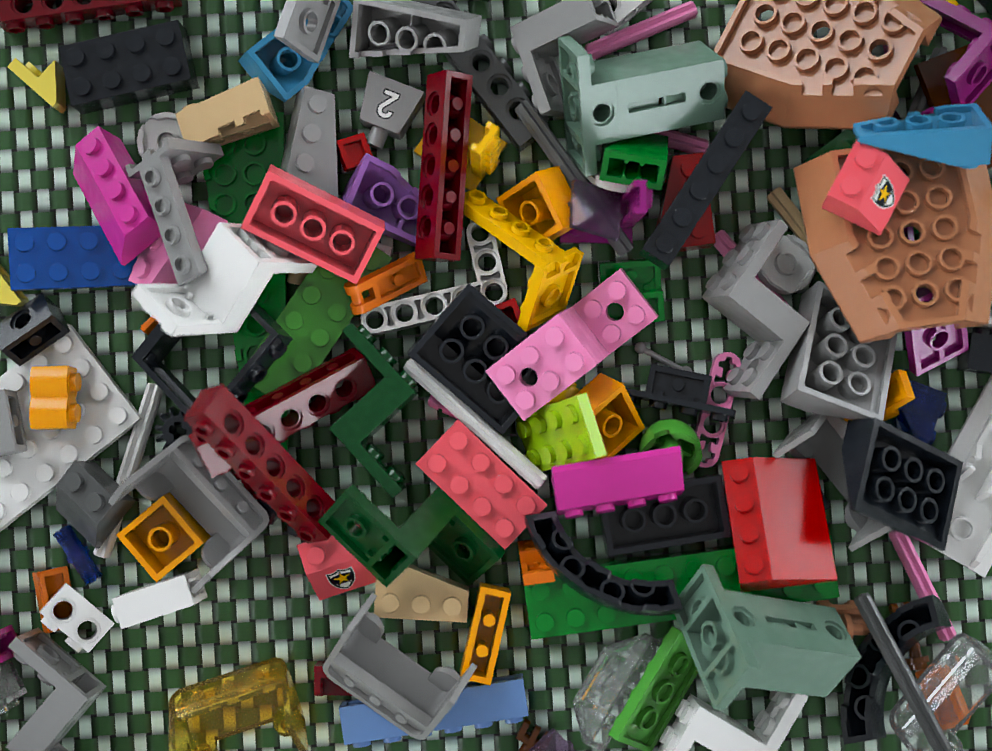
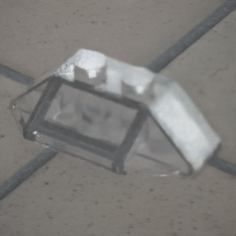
[572,633,662,751]

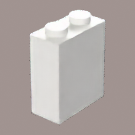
[111,568,208,629]

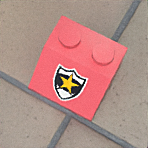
[821,140,910,236]
[297,524,376,600]

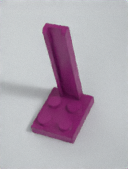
[919,0,992,105]
[559,180,652,244]

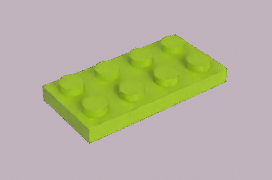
[516,392,607,472]

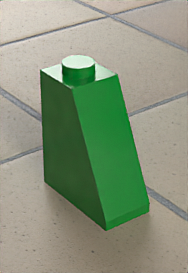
[599,134,668,190]

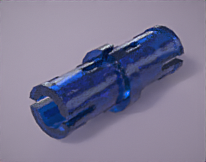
[53,524,103,586]

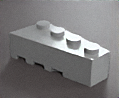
[280,85,338,198]

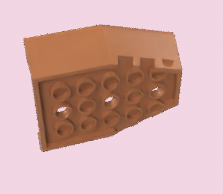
[713,0,942,129]
[793,145,992,343]

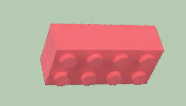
[240,164,385,284]
[416,419,548,550]

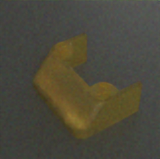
[169,658,308,751]

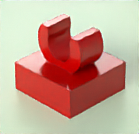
[336,132,373,172]

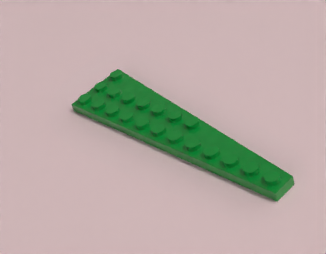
[203,112,289,453]

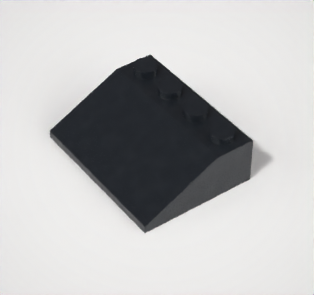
[407,283,538,435]
[841,418,963,551]

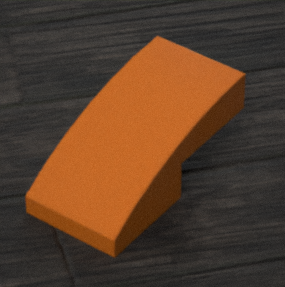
[517,540,555,586]

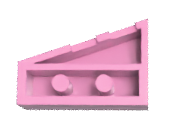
[128,203,228,284]

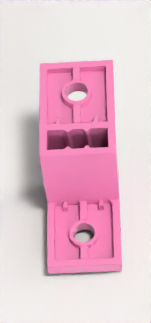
[485,268,659,421]

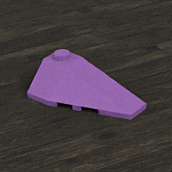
[340,153,463,247]

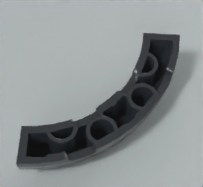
[525,511,683,616]
[841,595,952,745]

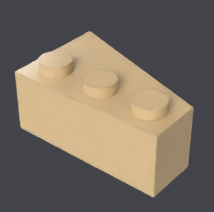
[175,77,280,146]
[374,564,469,623]

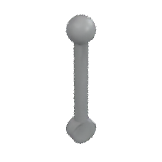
[635,342,692,372]

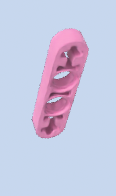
[695,352,741,468]

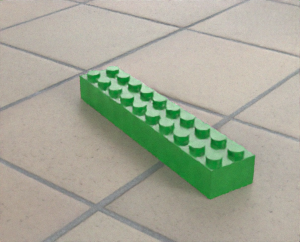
[523,535,840,640]

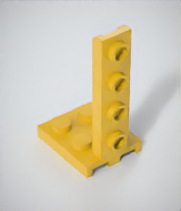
[414,117,507,191]
[463,189,584,332]

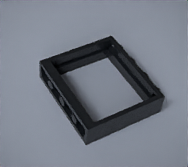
[131,302,293,415]

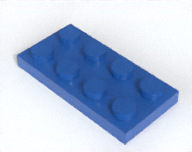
[7,226,137,291]

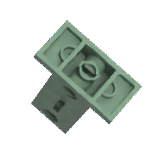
[558,35,728,177]
[675,564,861,711]

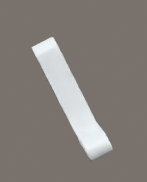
[361,221,508,335]

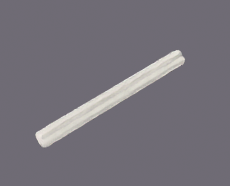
[403,358,547,489]
[93,383,164,558]

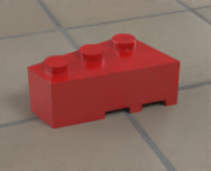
[656,152,716,252]

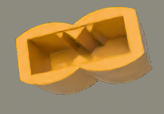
[29,366,82,430]

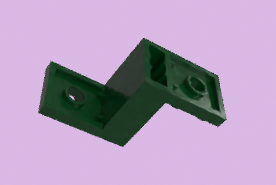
[329,322,419,498]
[318,484,506,588]

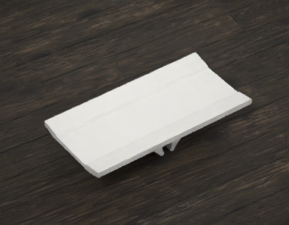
[928,375,992,578]

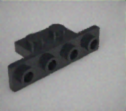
[626,364,736,423]

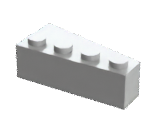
[349,0,482,58]

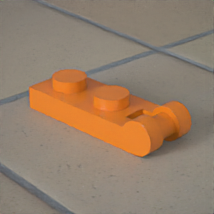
[344,252,428,315]

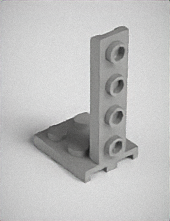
[125,137,224,286]

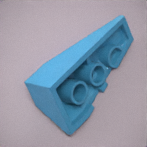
[238,0,353,103]
[852,103,992,169]

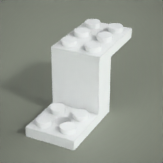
[132,222,317,336]
[657,691,809,751]

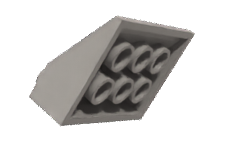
[780,281,898,421]

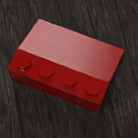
[721,457,838,592]

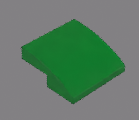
[599,258,665,322]

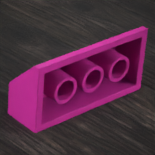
[73,126,161,266]
[551,446,684,519]

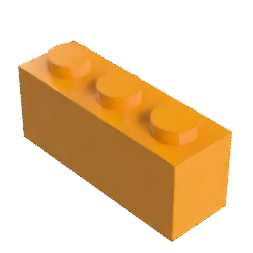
[459,582,511,685]

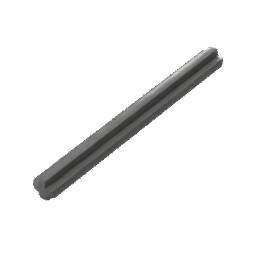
[515,100,634,256]
[854,592,953,751]

